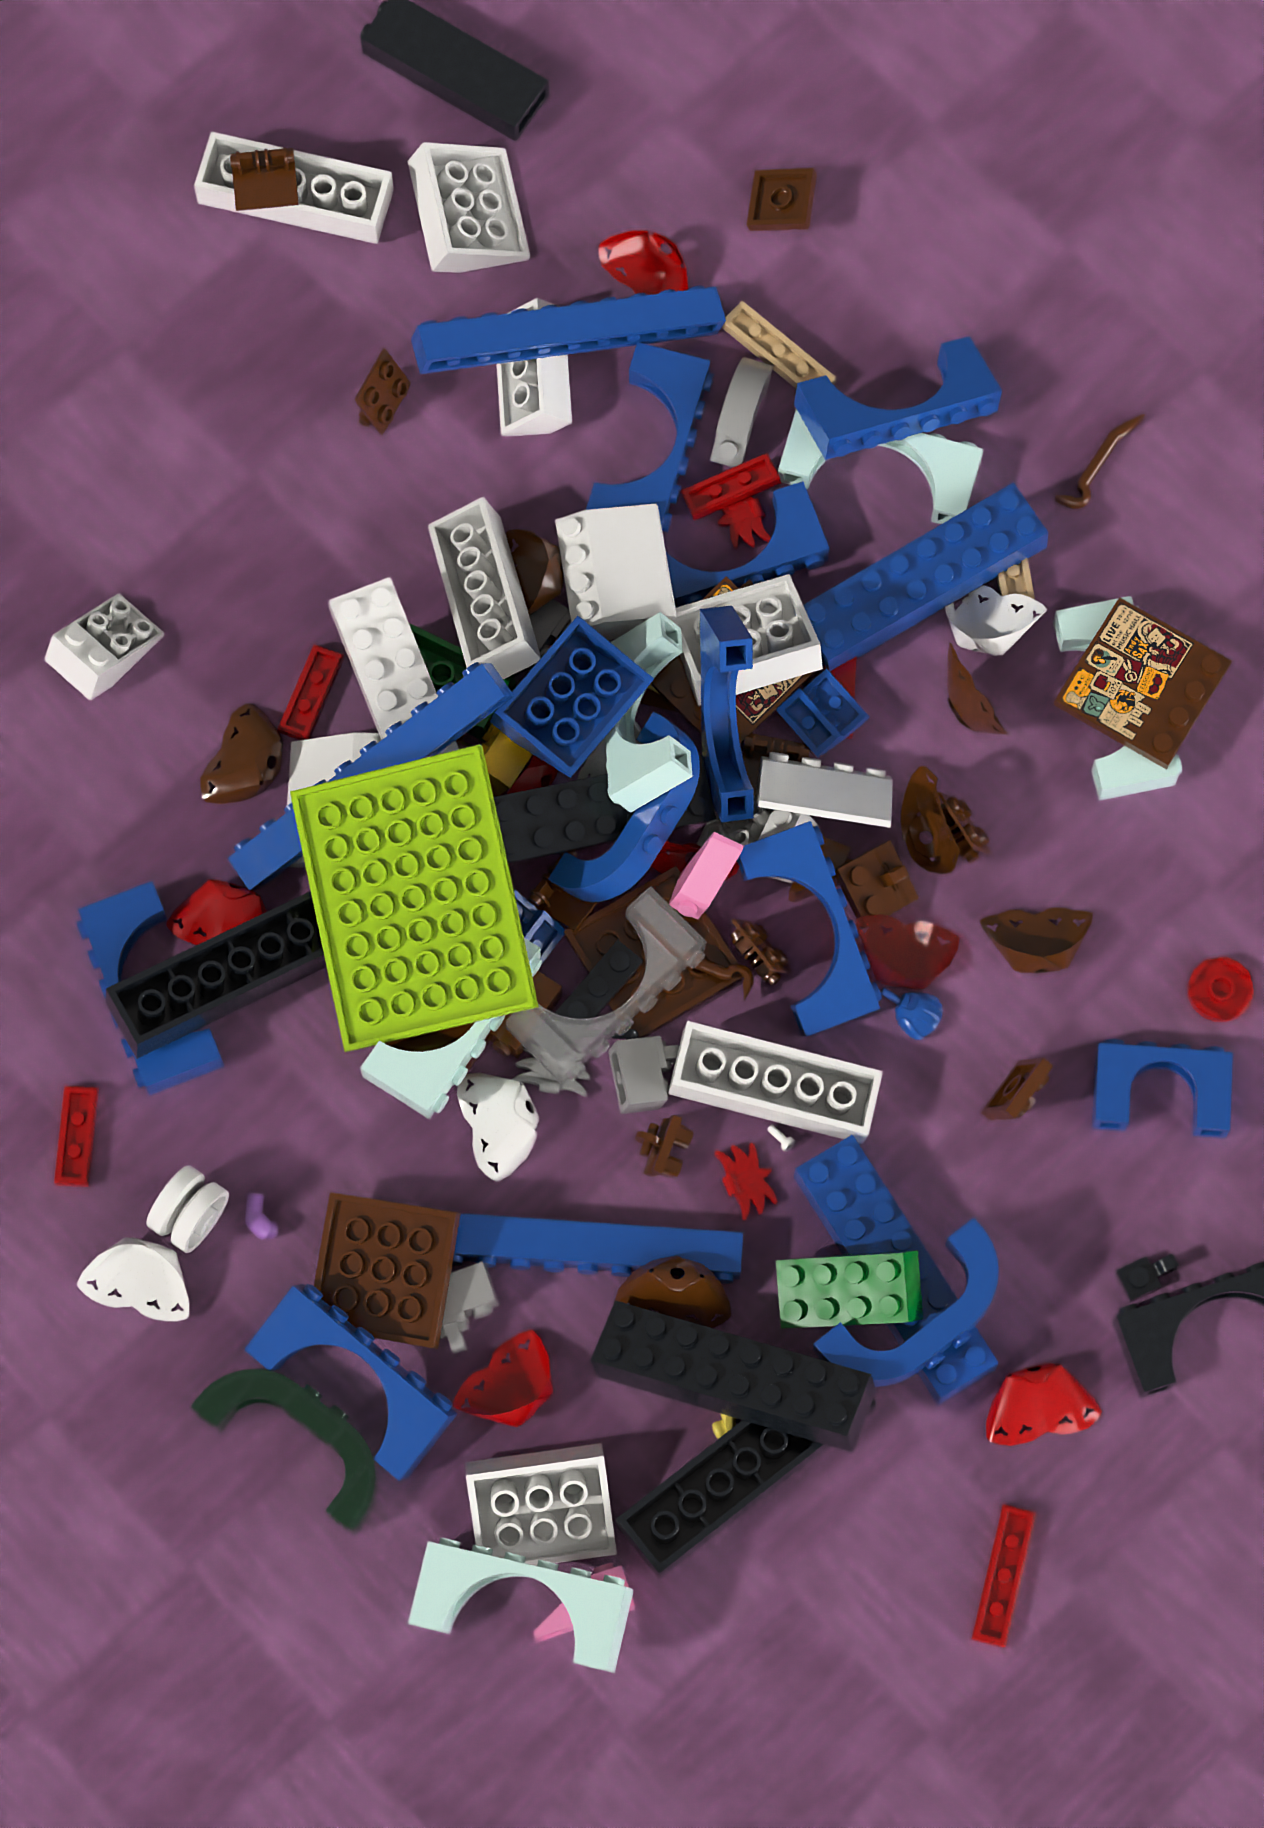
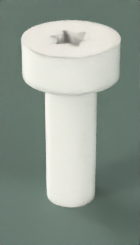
[767,1124,796,1152]

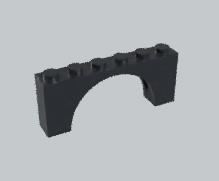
[1112,1262,1264,1399]

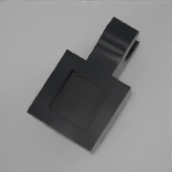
[1115,1253,1179,1303]

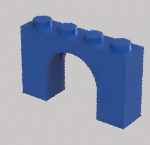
[1092,1039,1233,1138]

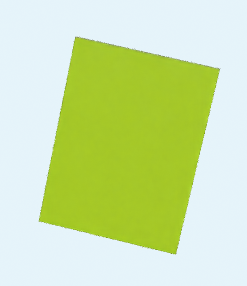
[290,744,539,1052]

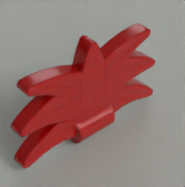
[718,496,771,550]
[714,1143,778,1222]

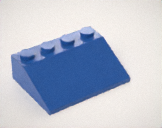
[490,616,654,778]

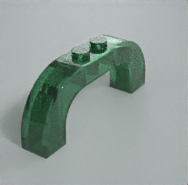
[190,1369,378,1536]

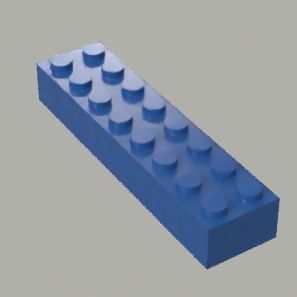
[803,482,1049,671]
[794,1134,999,1405]

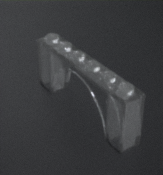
[506,886,707,1085]

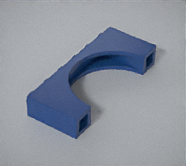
[794,336,1002,460]
[586,342,715,533]
[666,481,830,608]
[700,606,754,822]
[736,821,882,1037]
[76,881,224,1096]
[244,1284,458,1481]

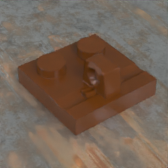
[746,168,817,231]
[835,840,919,929]
[981,1058,1053,1121]

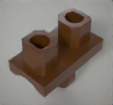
[634,1114,694,1178]

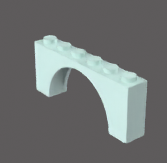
[778,409,983,524]
[1053,596,1182,801]
[604,612,693,813]
[360,938,542,1119]
[408,1537,634,1673]

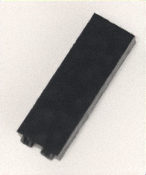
[360,0,550,142]

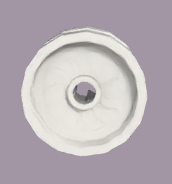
[146,1165,229,1253]

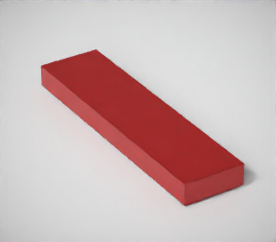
[971,1504,1037,1649]

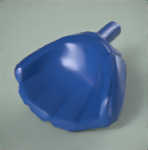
[880,987,943,1040]

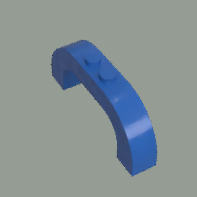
[548,712,700,902]
[812,1217,999,1387]

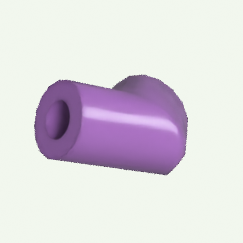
[245,1193,279,1239]

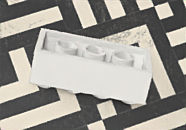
[497,298,572,437]

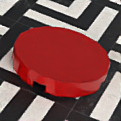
[1187,957,1254,1022]

